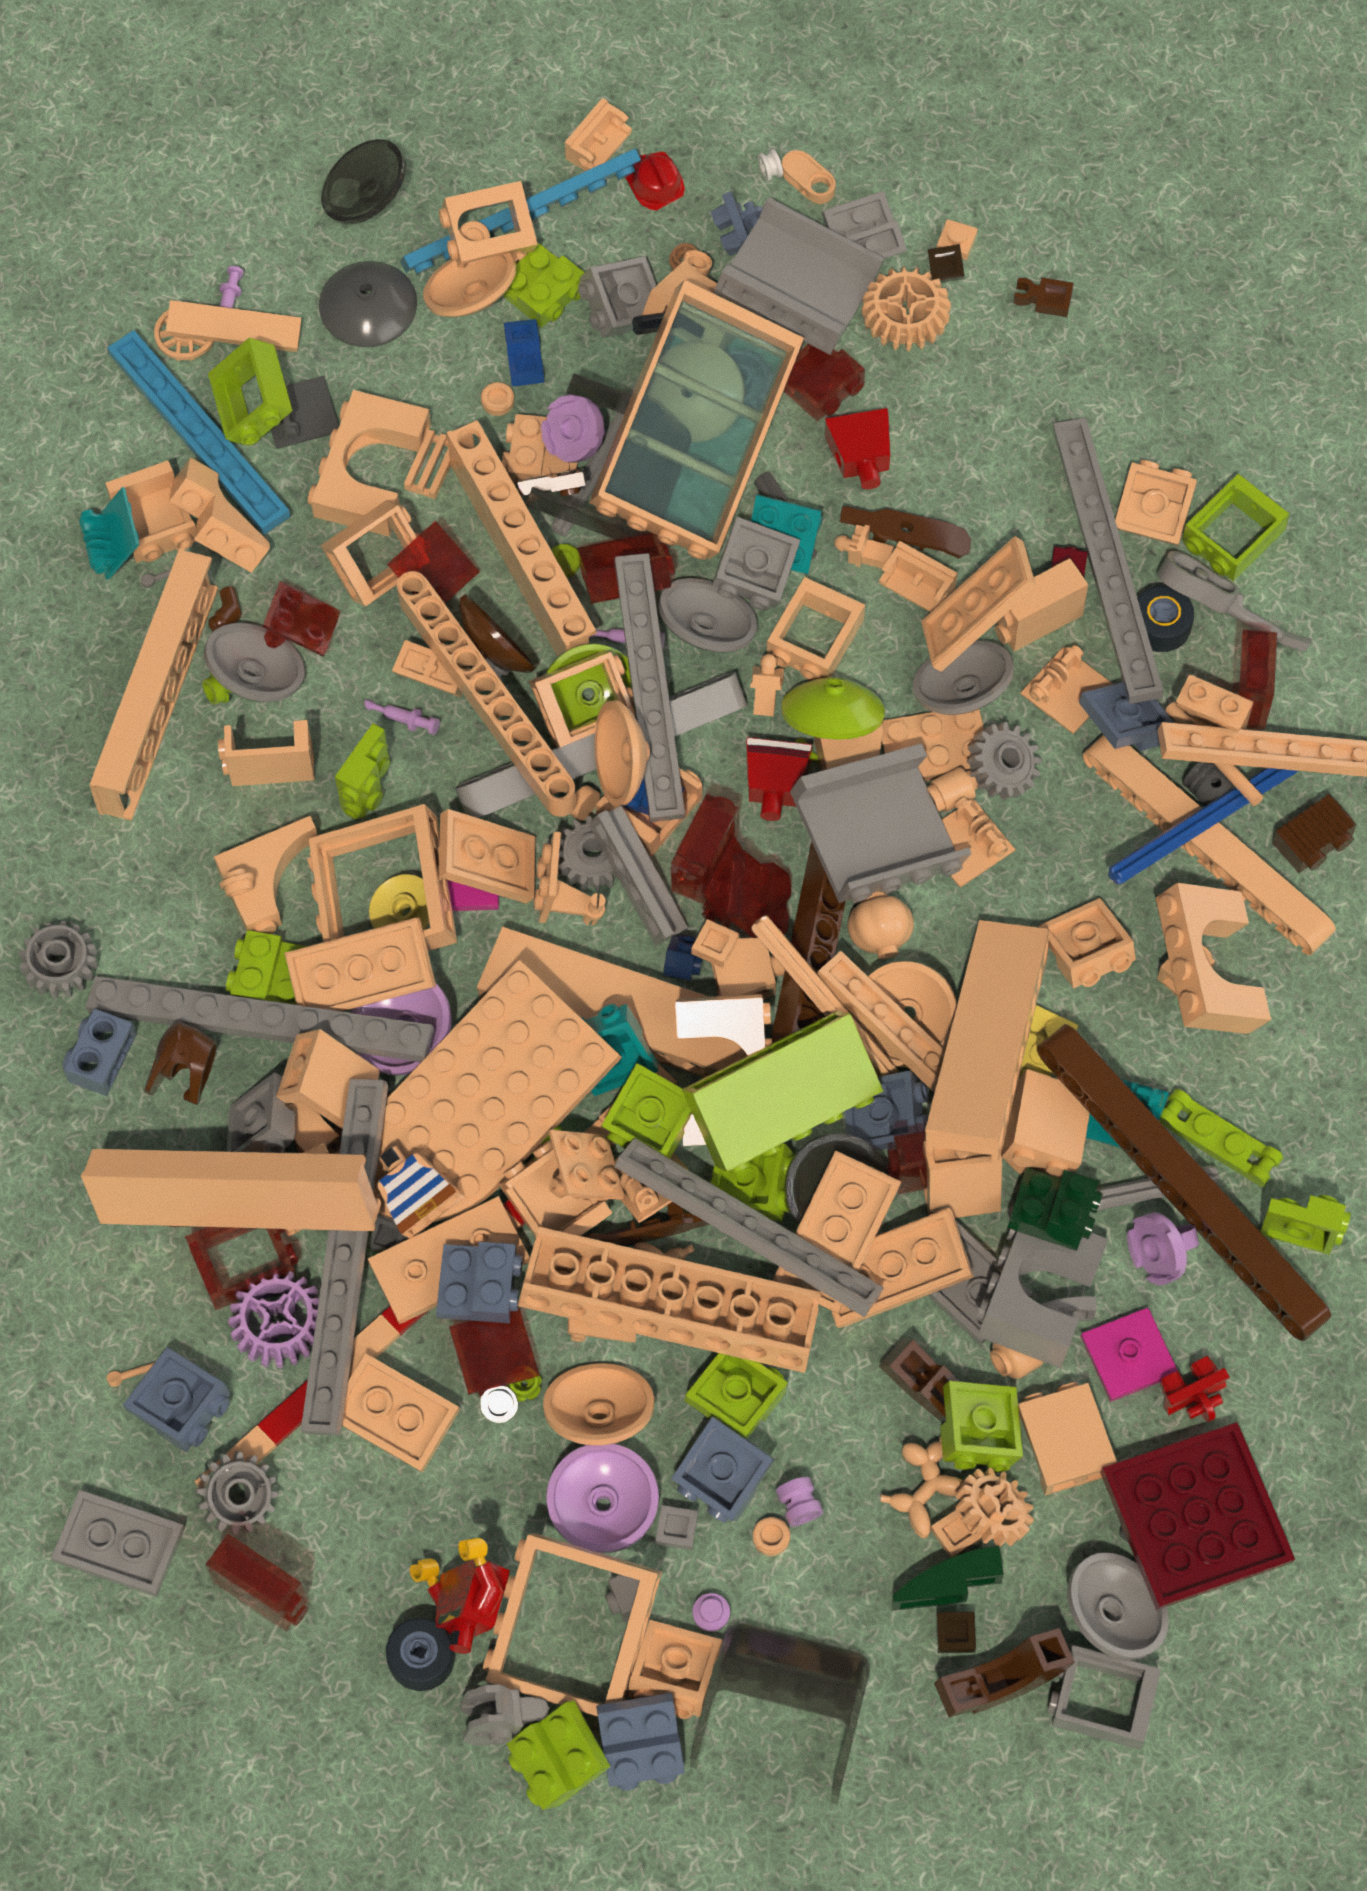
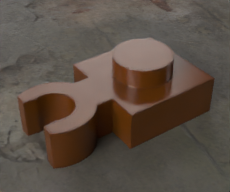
[1013,277,1074,317]

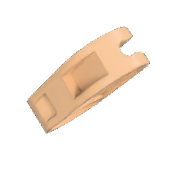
[782,150,836,204]

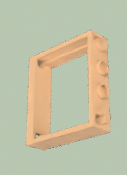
[307,804,457,951]
[483,1533,662,1716]

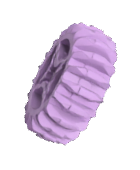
[228,1270,319,1369]

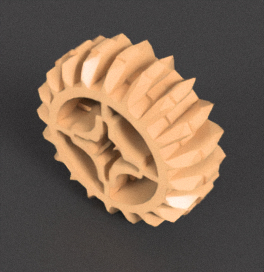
[862,265,951,352]

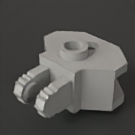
[459,1684,550,1746]

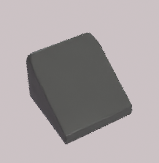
[366,1212,409,1253]

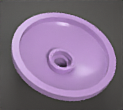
[351,984,451,1075]
[546,1444,659,1553]

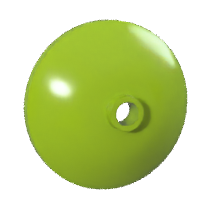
[546,644,635,730]
[781,677,885,740]

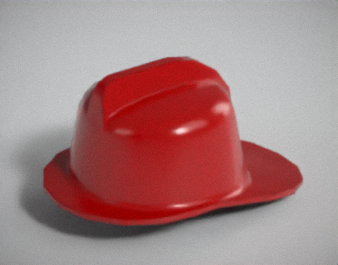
[625,151,685,211]

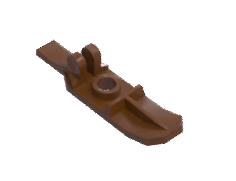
[839,506,971,559]
[583,1202,710,1247]

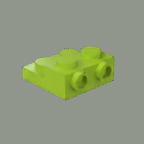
[503,243,585,328]
[335,723,390,819]
[226,930,308,1005]
[601,1063,692,1159]
[711,1143,799,1222]
[1260,1195,1351,1255]
[684,1353,788,1439]
[940,1381,1023,1473]
[506,1700,611,1810]

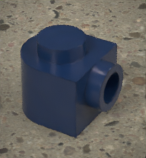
[663,935,704,981]

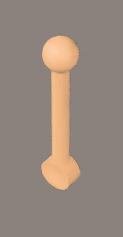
[106,1362,155,1387]

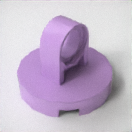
[541,395,606,463]
[1127,1212,1199,1286]

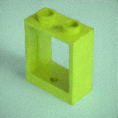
[208,338,293,446]
[1182,474,1290,581]

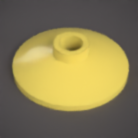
[369,874,430,930]

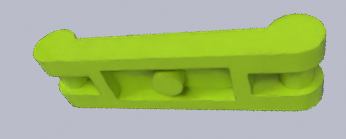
[1159,1089,1284,1187]

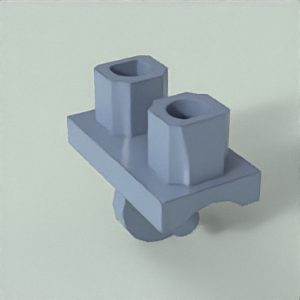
[710,191,763,256]

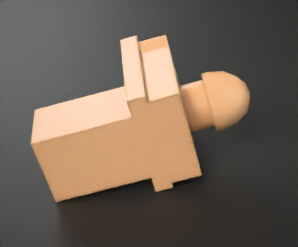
[834,525,894,569]
[750,654,784,716]

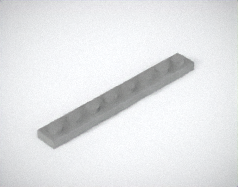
[614,553,685,822]
[615,1138,884,1317]

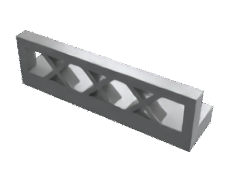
[589,806,688,946]

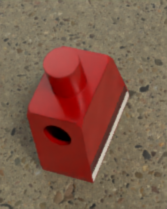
[746,737,812,821]

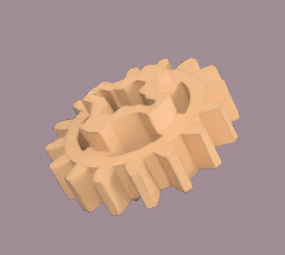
[955,1468,1034,1547]

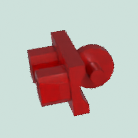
[1160,1356,1230,1422]

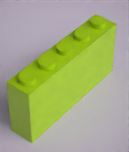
[682,1010,883,1173]

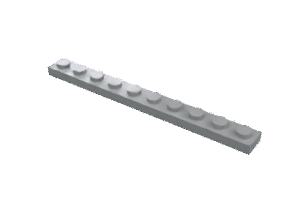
[1053,417,1164,704]
[86,976,435,1062]
[301,1079,388,1436]

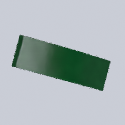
[891,1545,1004,1611]

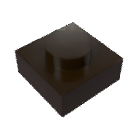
[928,244,965,283]
[936,1612,976,1653]

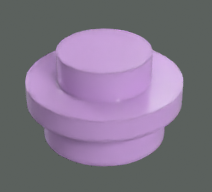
[693,1593,730,1631]

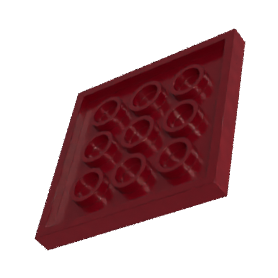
[1100,1422,1296,1610]

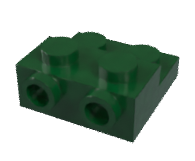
[1007,1167,1103,1251]

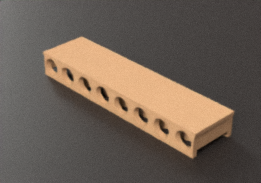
[447,420,596,657]
[90,548,219,821]
[925,920,1049,1162]
[477,927,766,1078]
[81,1149,381,1231]
[518,1226,821,1373]

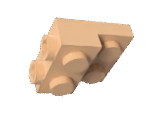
[502,414,578,485]
[1115,460,1197,546]
[1038,898,1136,989]
[627,1620,722,1719]

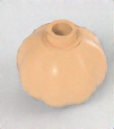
[847,892,914,959]

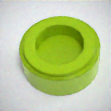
[551,544,581,578]

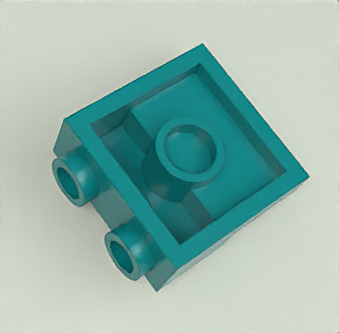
[581,1004,659,1097]

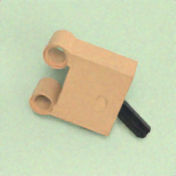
[632,250,736,350]

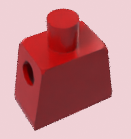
[824,408,890,490]

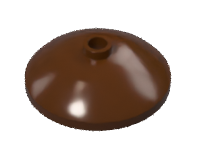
[459,594,536,673]

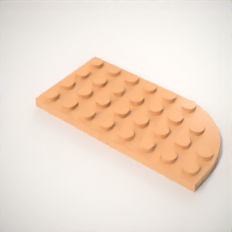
[335,959,622,1222]

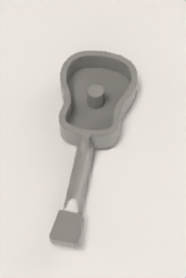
[1158,551,1312,651]

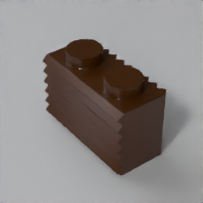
[1273,794,1357,873]

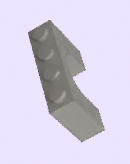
[976,1229,1108,1368]

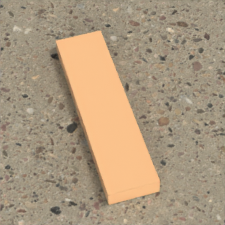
[166,300,301,352]

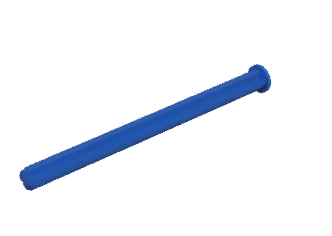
[1108,768,1298,885]

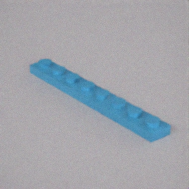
[400,148,641,274]
[107,330,291,535]

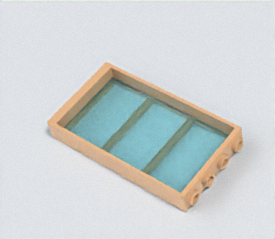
[589,280,804,560]

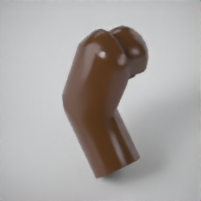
[208,586,241,632]

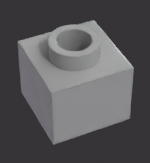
[605,1575,640,1623]

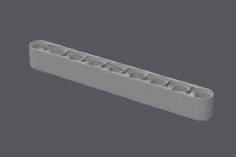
[455,672,747,818]

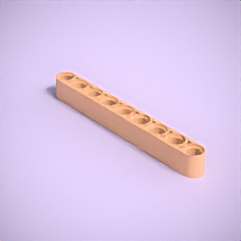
[397,571,576,817]
[1082,735,1336,955]

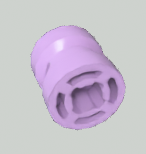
[776,1477,823,1527]

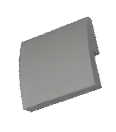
[821,191,907,259]

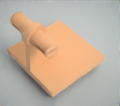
[534,832,606,926]

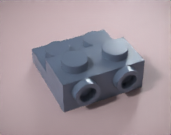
[1079,682,1174,751]
[845,1071,928,1155]
[436,1242,523,1323]
[123,1347,230,1453]
[671,1417,775,1523]
[596,1693,685,1790]

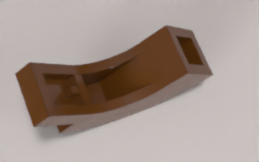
[934,1628,1075,1718]

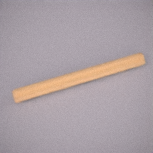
[751,915,899,1077]

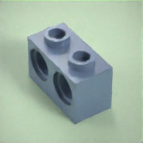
[62,1008,137,1096]

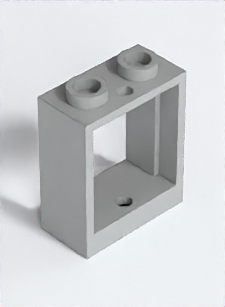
[1047,1645,1161,1750]

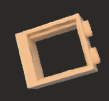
[320,501,430,607]
[767,577,865,681]
[529,650,635,747]

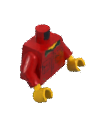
[409,1538,510,1654]

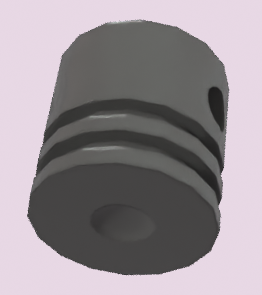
[1183,762,1235,806]

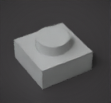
[655,1505,698,1551]

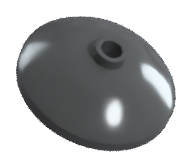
[319,261,417,347]

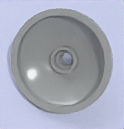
[658,578,757,653]
[204,623,305,702]
[913,641,1014,715]
[1067,1553,1169,1660]

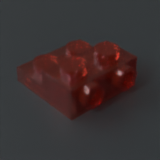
[772,344,865,422]
[727,851,791,938]

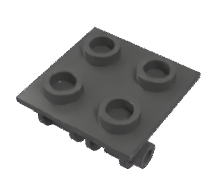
[260,376,339,449]

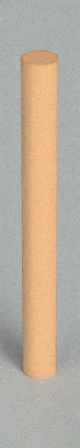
[1165,702,1263,806]

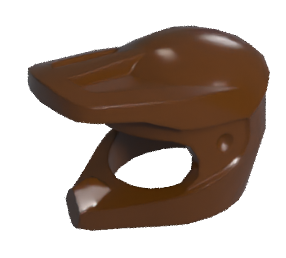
[144,1021,217,1105]

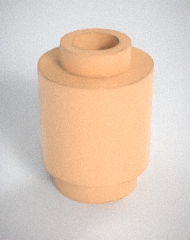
[927,767,978,812]

